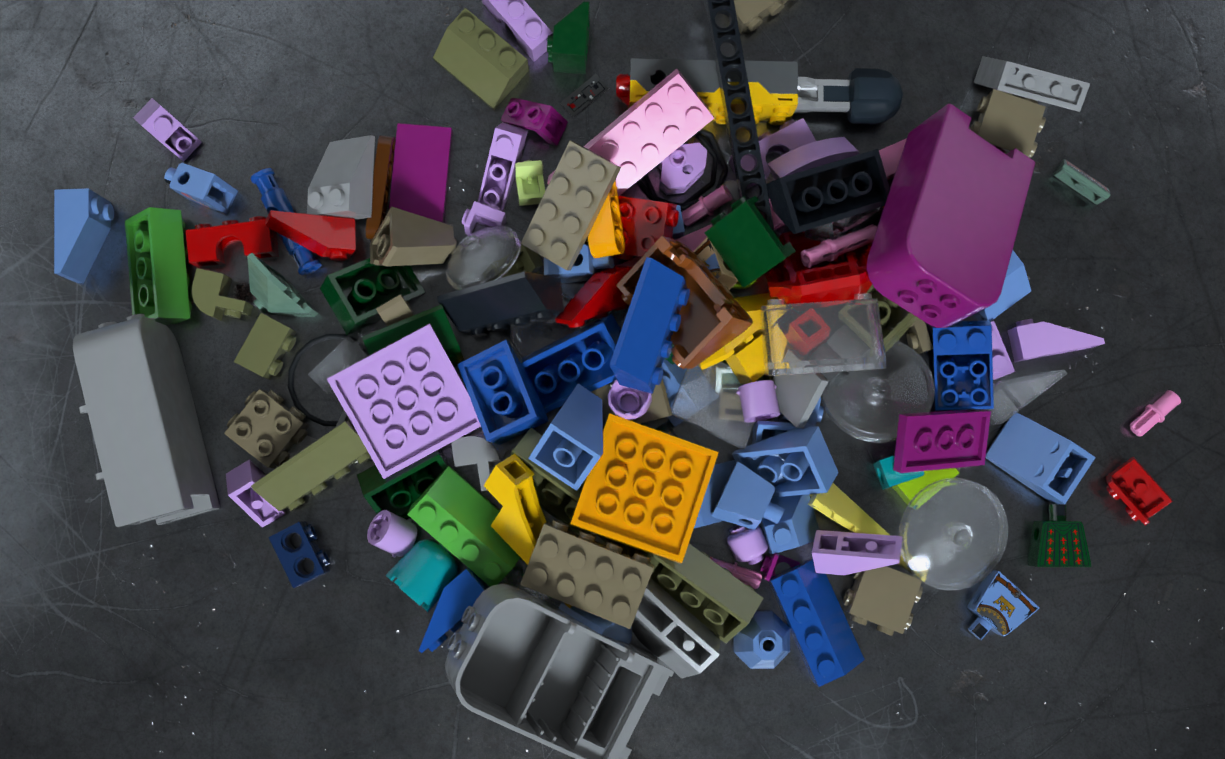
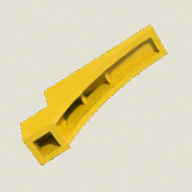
[484,453,572,609]

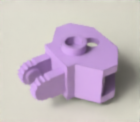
[657,143,707,195]

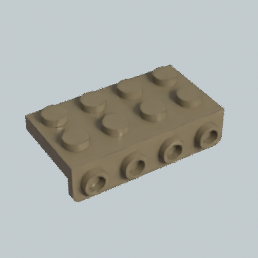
[520,520,655,629]

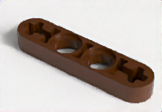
[366,135,396,239]

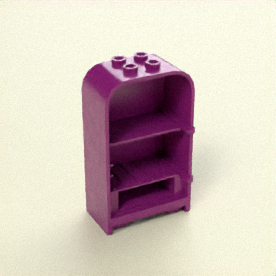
[867,104,1035,328]

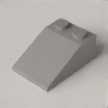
[307,135,375,220]

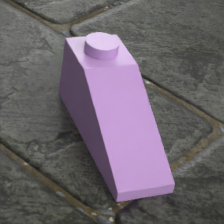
[1008,319,1105,362]
[812,530,903,575]

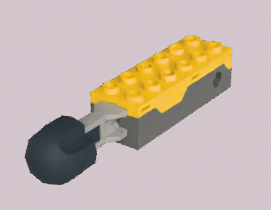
[616,58,903,125]

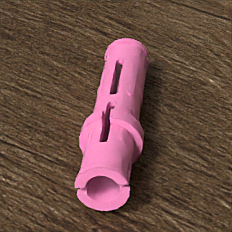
[801,224,878,268]

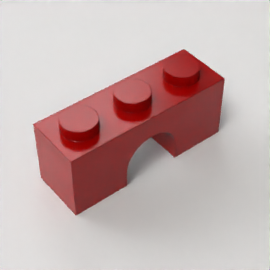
[185,216,279,268]

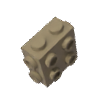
[970,89,1046,158]
[224,389,309,469]
[843,566,923,636]

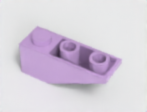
[477,122,528,212]

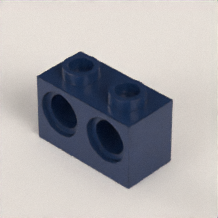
[268,521,330,588]

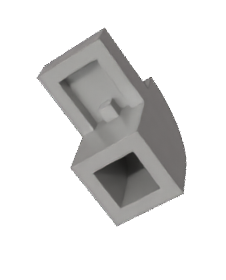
[451,436,502,491]

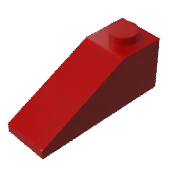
[265,210,356,261]

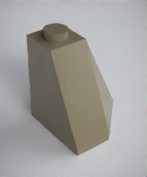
[370,206,457,266]

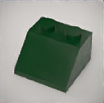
[547,1,590,75]

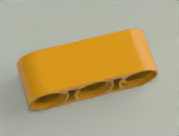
[588,181,625,259]

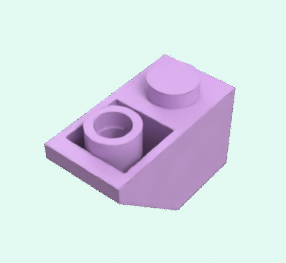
[133,98,202,162]

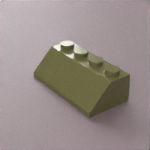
[251,420,371,511]

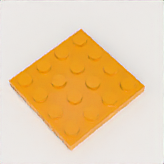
[570,413,719,564]

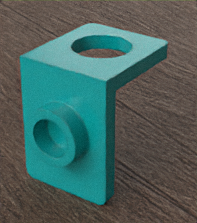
[873,455,924,490]

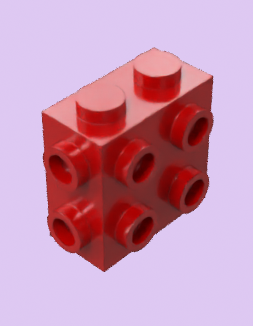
[616,196,679,260]

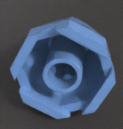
[733,610,790,669]

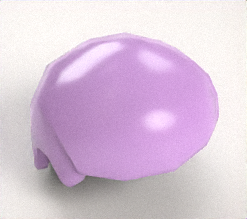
[608,380,652,420]

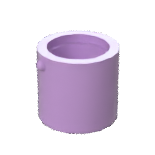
[736,380,780,423]
[367,510,417,557]

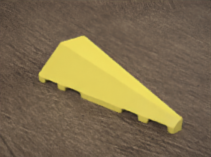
[808,483,928,579]

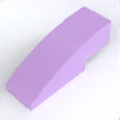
[768,137,859,180]

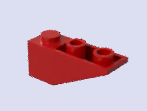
[555,266,632,328]

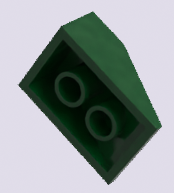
[320,258,426,335]

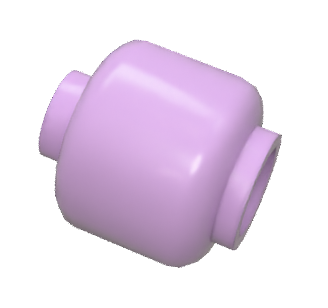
[727,525,768,565]

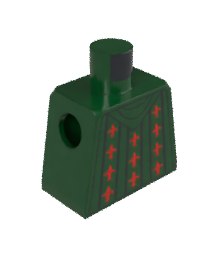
[1028,504,1091,567]

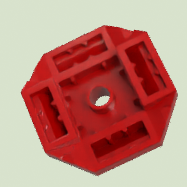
[763,223,872,313]

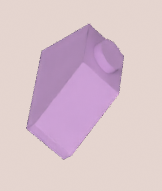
[226,459,286,527]

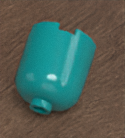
[385,539,458,612]

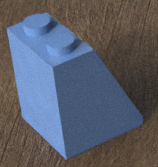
[528,384,603,491]

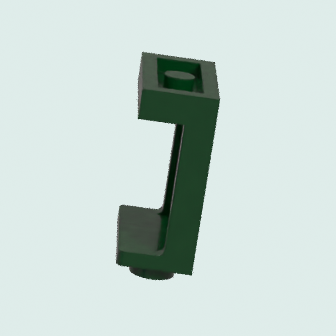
[704,196,796,288]

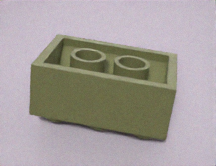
[433,8,529,110]

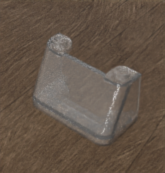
[761,293,887,376]

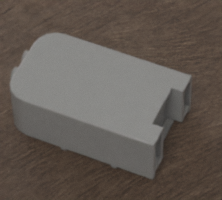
[73,314,220,527]
[445,584,675,759]

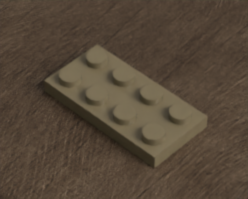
[521,141,621,270]

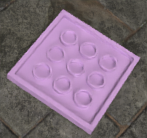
[327,323,481,479]

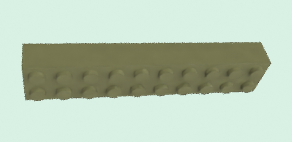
[509,428,764,643]

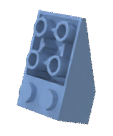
[985,411,1096,504]

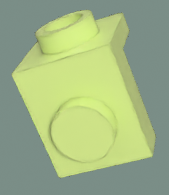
[515,160,545,206]

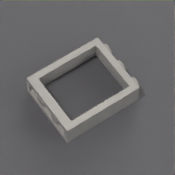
[974,56,1090,112]

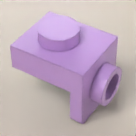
[462,201,506,236]

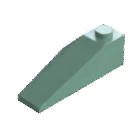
[247,253,319,317]

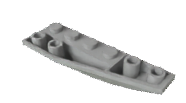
[590,532,720,678]

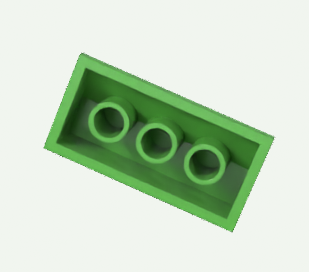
[125,207,192,325]
[407,465,520,587]

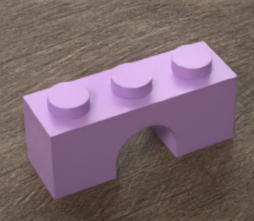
[482,0,553,61]
[729,118,816,190]

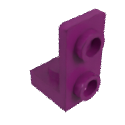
[501,98,568,146]

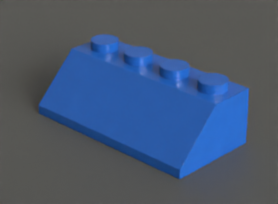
[609,257,690,394]
[519,313,621,413]
[768,558,865,687]

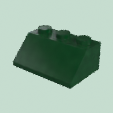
[362,305,464,367]
[357,449,450,520]

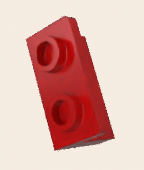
[1106,456,1173,526]

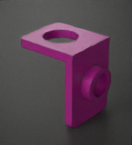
[760,553,800,581]

